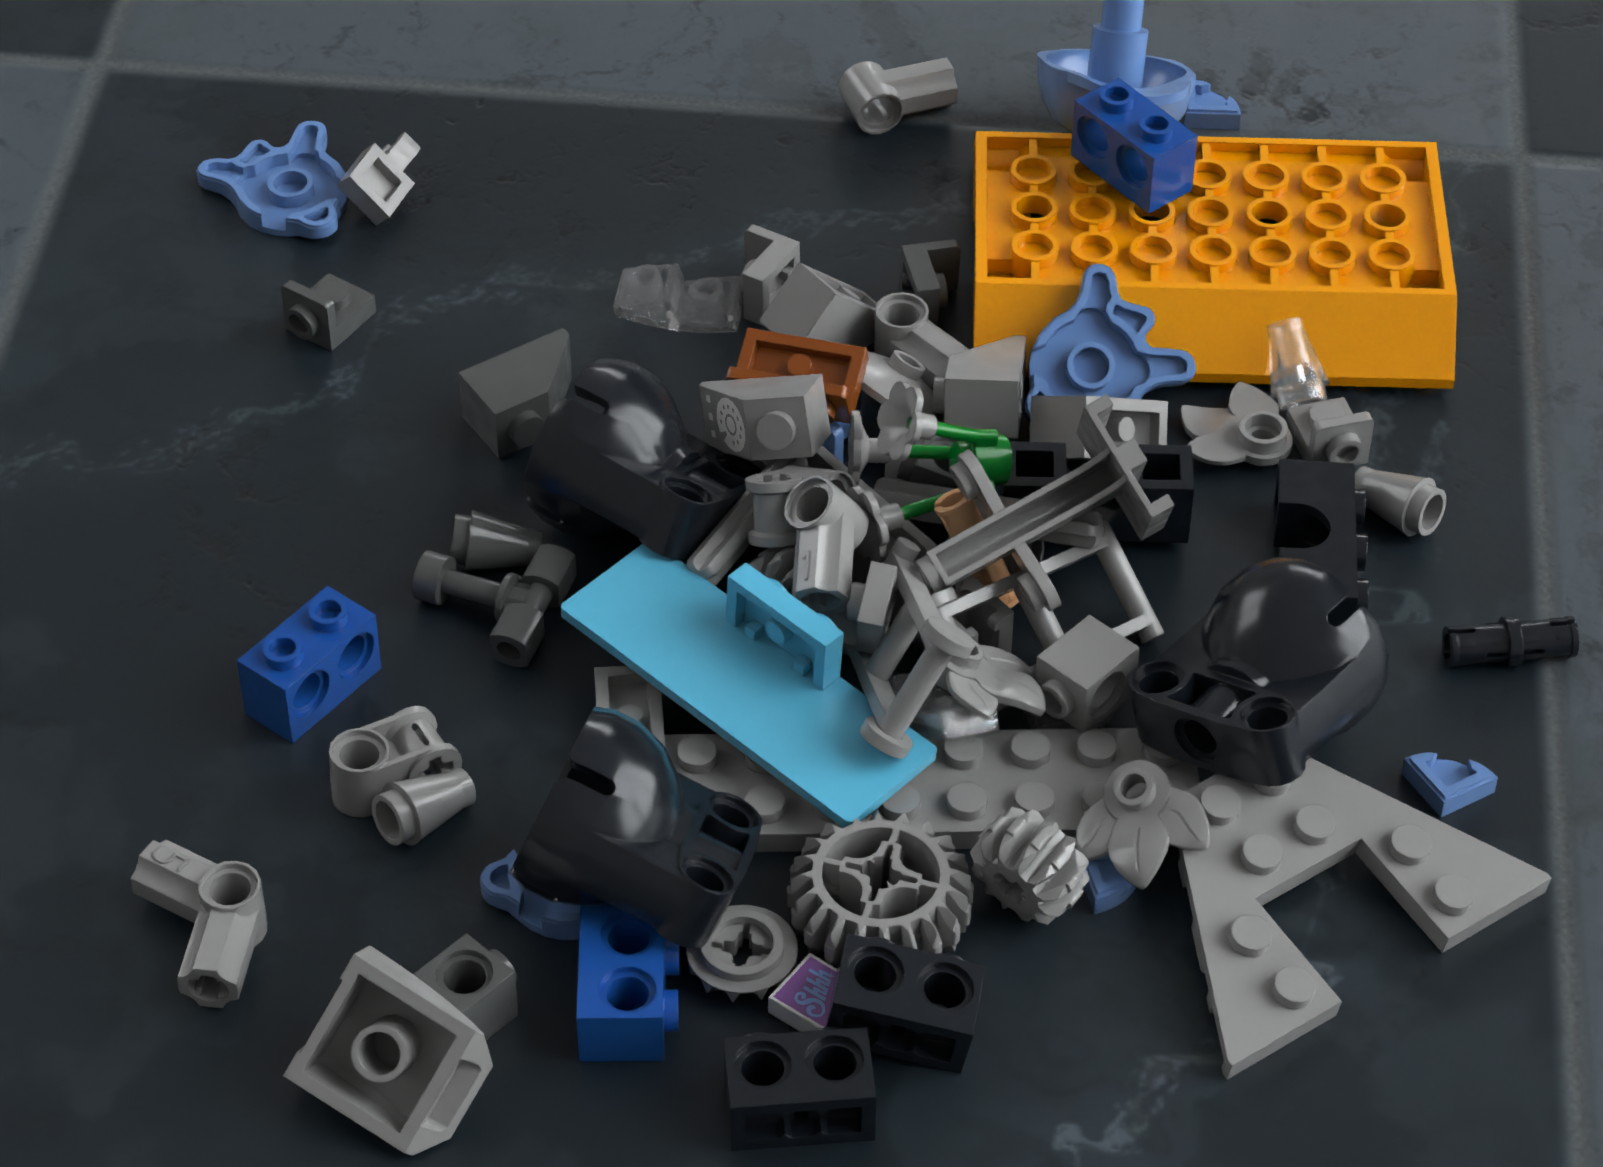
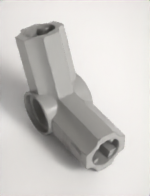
[130,840,268,1008]

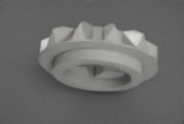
[686,905,798,1002]

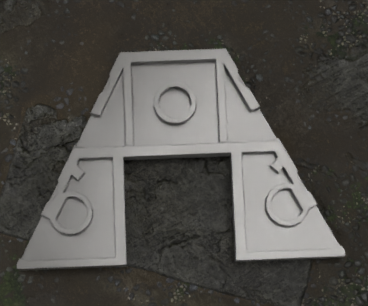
[1178,758,1552,1080]

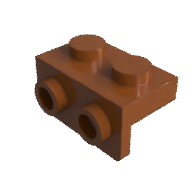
[725,327,869,424]

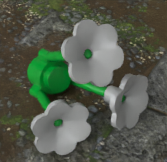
[847,381,1013,563]

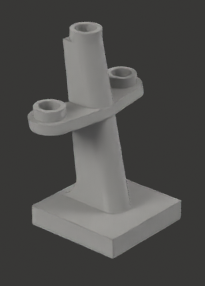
[915,394,1175,612]

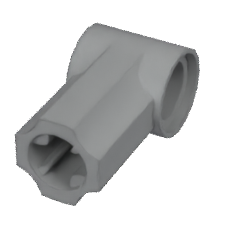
[838,57,958,135]
[874,292,969,388]
[784,475,869,616]

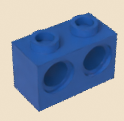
[1071,77,1198,214]
[237,586,382,744]
[576,906,679,1062]

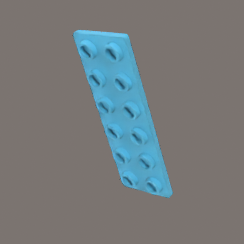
[561,544,937,828]

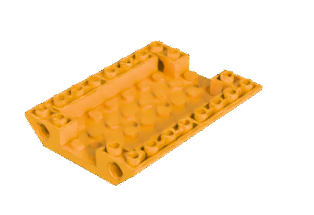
[973,131,1457,389]

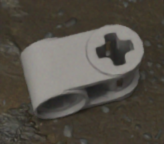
[745,466,855,548]
[329,706,463,818]

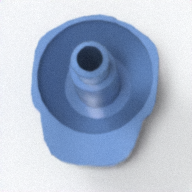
[1037,0,1196,131]

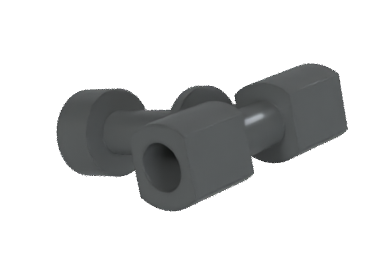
[412,544,577,668]

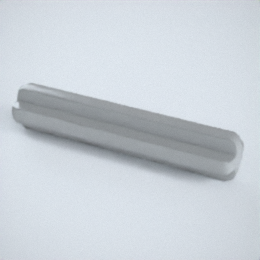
[687,457,808,586]

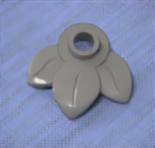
[1180,381,1293,466]
[936,640,1046,720]
[1076,760,1210,890]

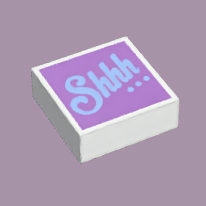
[768,953,867,1032]

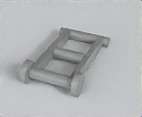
[931,519,1165,728]
[842,537,975,759]

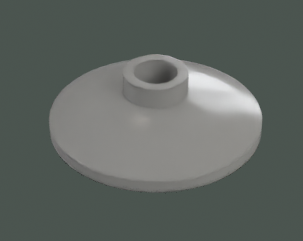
[861,350,944,422]

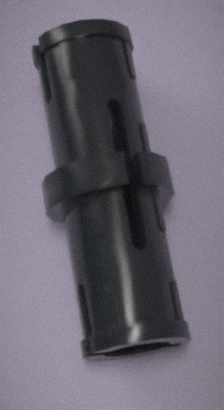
[1442,615,1579,668]

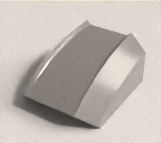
[283,945,493,1156]

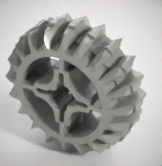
[787,809,974,968]

